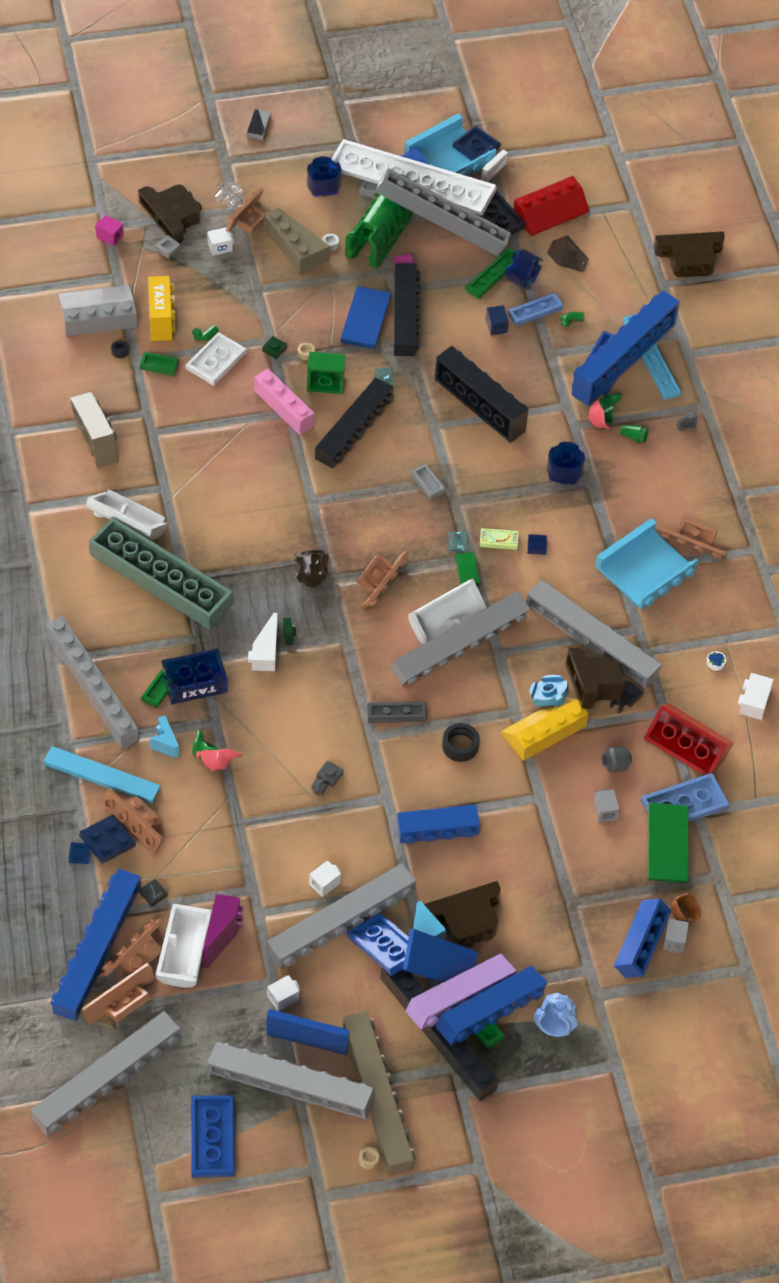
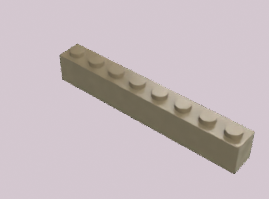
[342,1011,416,1175]

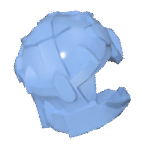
[533,993,578,1037]

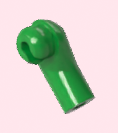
[560,312,584,327]
[192,325,219,341]

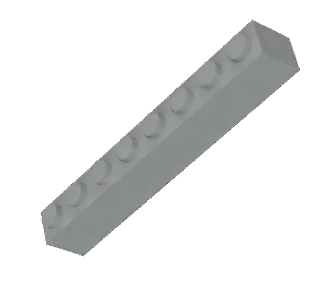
[375,168,511,256]
[526,580,661,689]
[390,591,530,686]
[46,616,138,749]
[267,864,416,969]
[30,1011,180,1137]
[207,1042,375,1120]

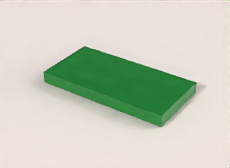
[647,803,688,883]

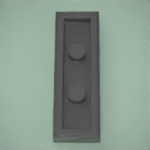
[367,702,426,723]

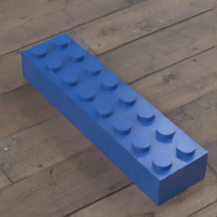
[572,290,680,406]

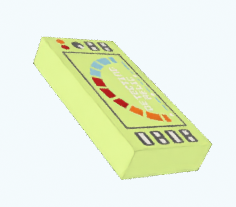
[480,528,518,550]

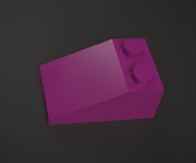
[204,894,243,967]

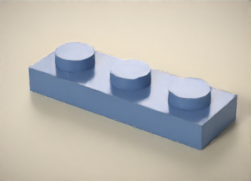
[508,293,563,327]

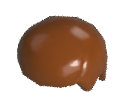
[671,893,701,924]

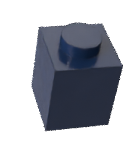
[486,305,509,335]

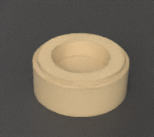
[297,343,315,360]
[359,1147,380,1169]

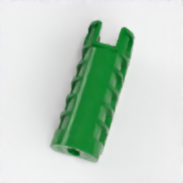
[345,174,413,269]

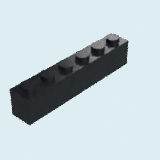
[394,263,420,357]
[315,377,394,469]

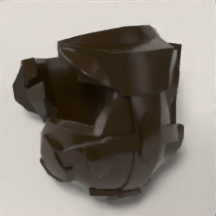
[293,550,329,588]

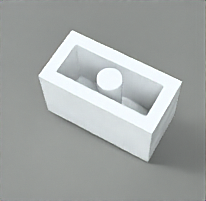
[738,673,773,720]

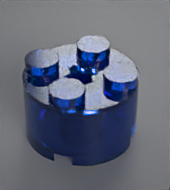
[307,156,341,197]
[504,249,543,290]
[546,441,585,485]

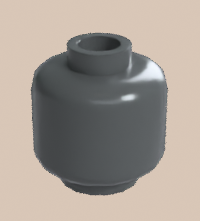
[601,746,632,772]

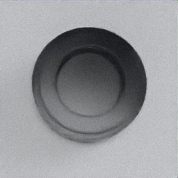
[111,340,129,358]

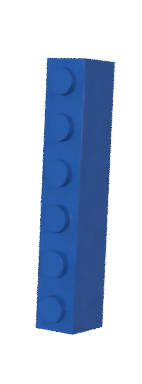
[436,965,547,1045]

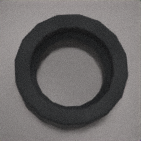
[442,723,480,762]

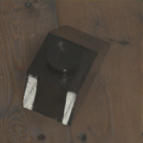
[547,235,589,272]

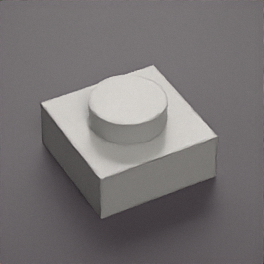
[156,235,181,259]

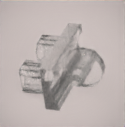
[214,182,245,212]

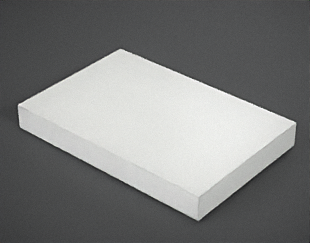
[185,332,247,386]

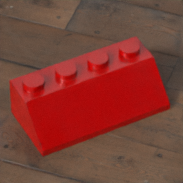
[513,176,589,236]
[644,703,734,775]

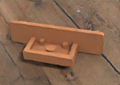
[226,188,267,234]
[656,517,728,560]
[356,550,410,609]
[101,789,163,854]
[98,918,164,977]
[82,963,156,1025]

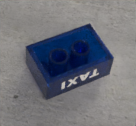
[161,649,228,705]

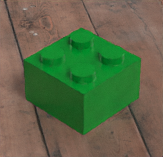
[307,352,345,394]

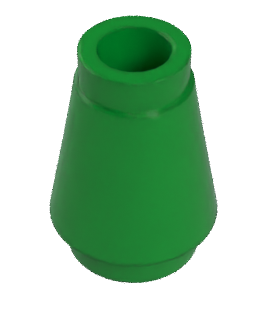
[620,424,649,443]

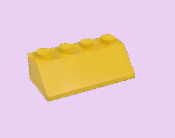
[501,697,589,761]

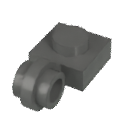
[311,760,344,795]

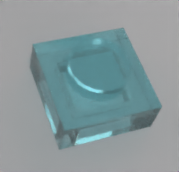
[374,368,393,386]
[448,532,467,552]

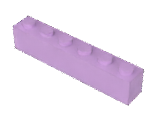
[405,953,516,1029]

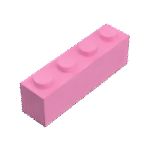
[254,369,314,435]

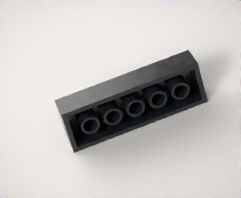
[434,346,528,443]

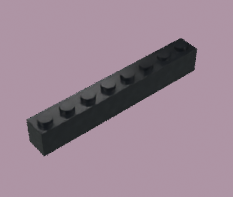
[380,967,498,1101]

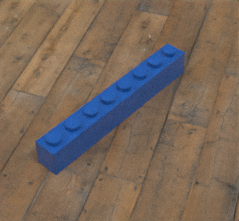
[50,868,141,1021]

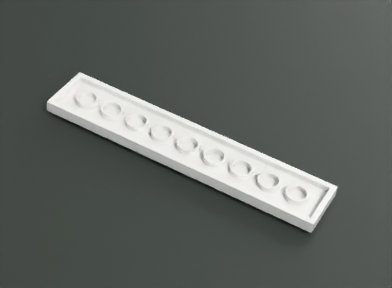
[328,139,497,216]

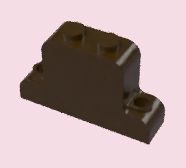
[138,184,202,244]
[653,231,725,277]
[565,648,627,709]
[424,881,501,948]

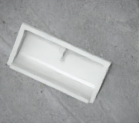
[86,489,168,541]
[408,578,487,645]
[156,904,212,988]

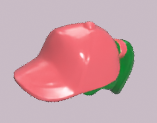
[588,393,622,430]
[192,730,242,771]

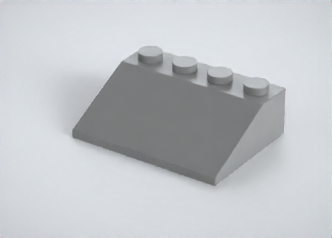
[58,285,137,336]

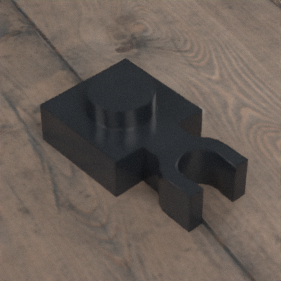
[610,681,644,714]

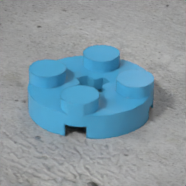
[530,675,569,707]

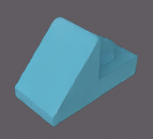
[150,716,179,758]

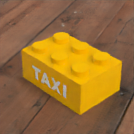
[148,276,176,341]

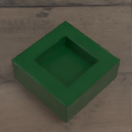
[262,336,287,359]
[283,617,296,645]

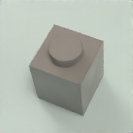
[593,789,619,823]
[663,918,689,953]

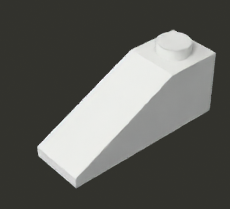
[248,613,278,671]

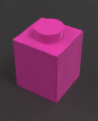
[95,215,124,246]

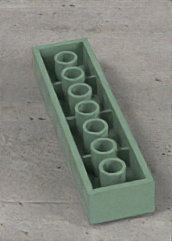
[89,517,233,630]

